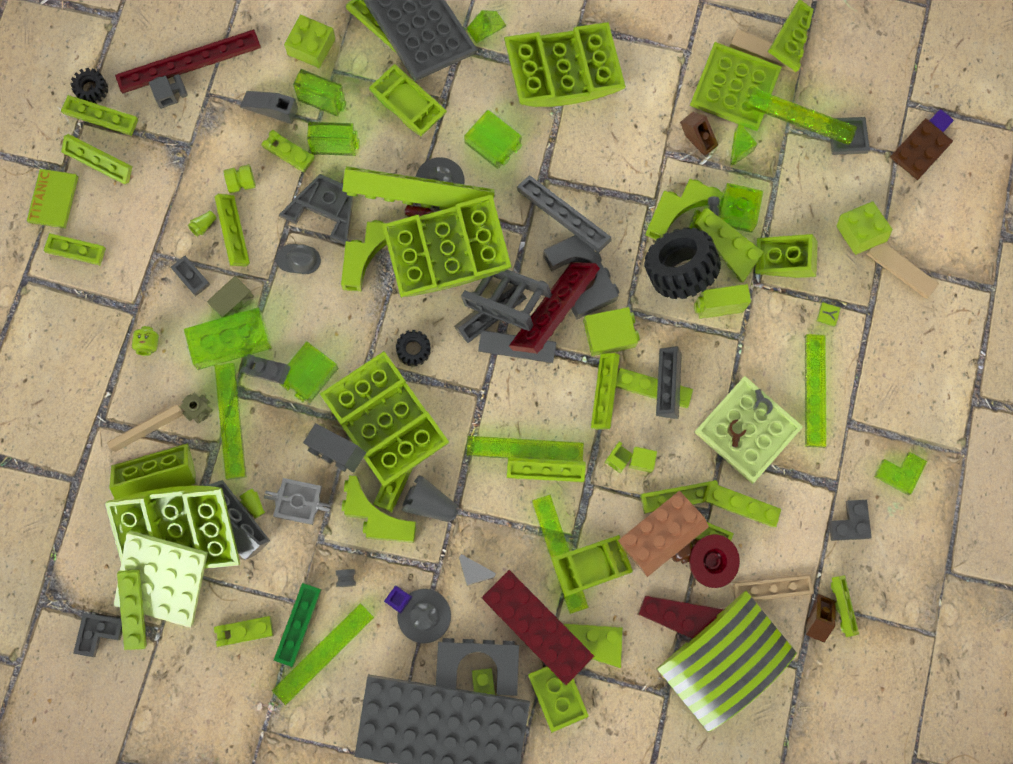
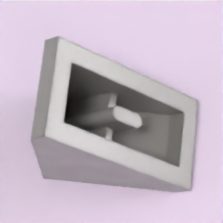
[459,554,496,586]

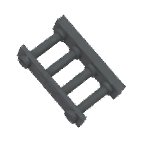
[461,270,552,331]

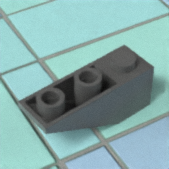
[240,91,298,124]

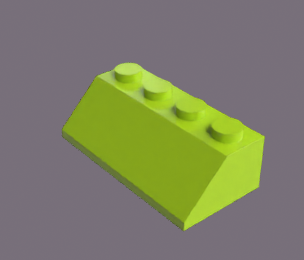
[109,443,196,499]

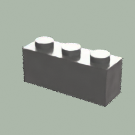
[303,423,366,473]

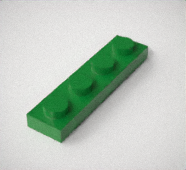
[273,583,322,667]

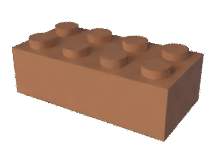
[618,491,709,577]

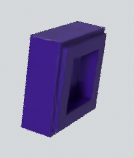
[929,109,954,132]
[384,585,412,614]

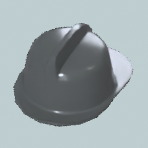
[276,244,321,274]

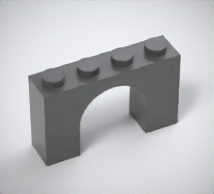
[543,235,619,320]
[436,638,519,696]

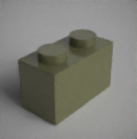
[207,276,254,322]

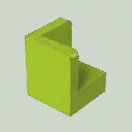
[605,441,632,473]
[628,447,657,473]

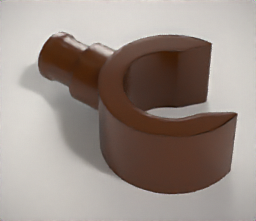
[727,419,747,447]

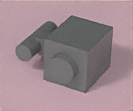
[149,75,188,109]

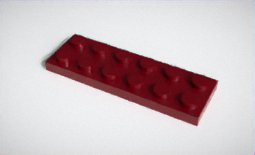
[509,262,600,354]
[481,570,595,686]

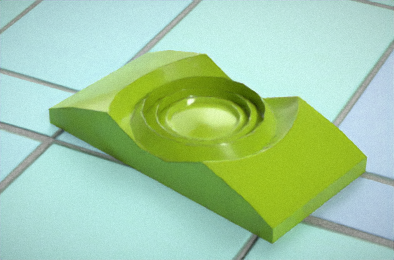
[369,64,447,136]
[551,535,633,597]

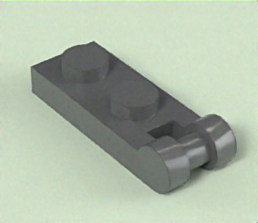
[240,354,291,385]

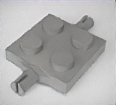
[264,478,332,525]

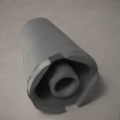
[401,475,459,522]

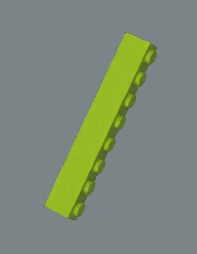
[342,166,495,210]

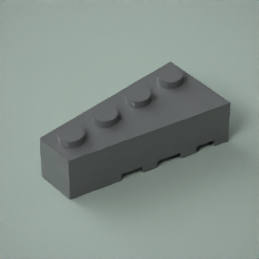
[206,480,270,560]

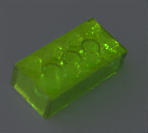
[184,307,272,370]

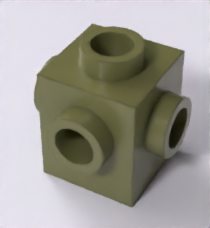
[181,392,213,424]

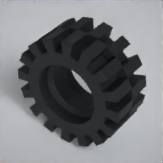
[71,68,108,104]
[396,330,431,367]

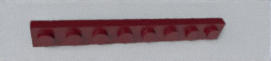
[115,29,261,94]

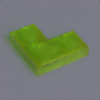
[874,452,927,496]

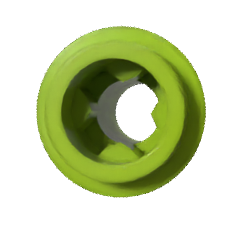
[188,210,217,237]
[239,488,266,519]

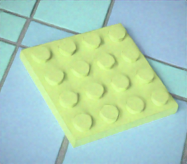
[694,376,803,484]
[114,531,208,628]

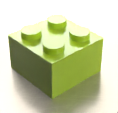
[284,14,335,69]
[836,201,893,255]

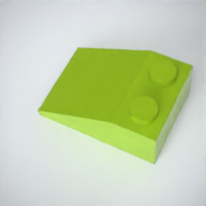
[755,234,818,278]

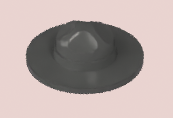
[416,157,465,184]
[397,589,451,643]

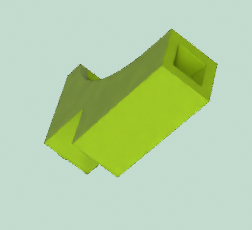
[645,179,723,240]
[341,220,387,292]
[342,475,416,543]

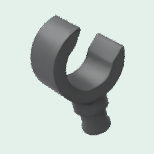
[753,389,773,416]

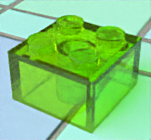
[719,183,763,233]

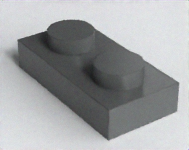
[170,256,210,297]

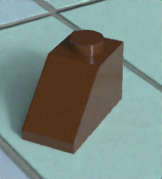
[680,112,718,156]
[806,593,836,643]

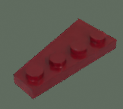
[637,596,724,639]

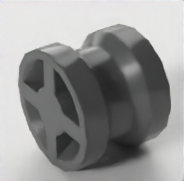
[336,569,356,587]

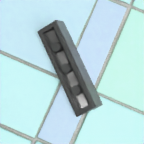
[454,283,527,343]
[478,330,556,363]
[656,346,682,419]

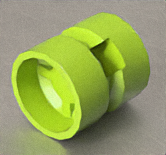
[223,164,256,193]

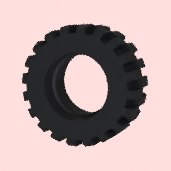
[644,227,721,299]

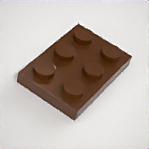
[890,118,953,181]

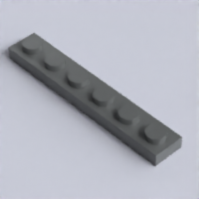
[517,175,611,253]

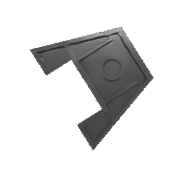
[279,174,353,245]

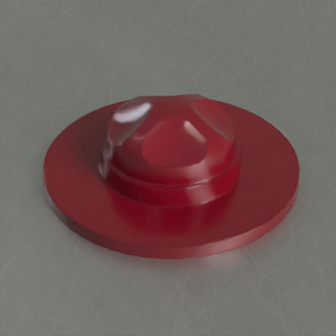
[689,534,740,588]

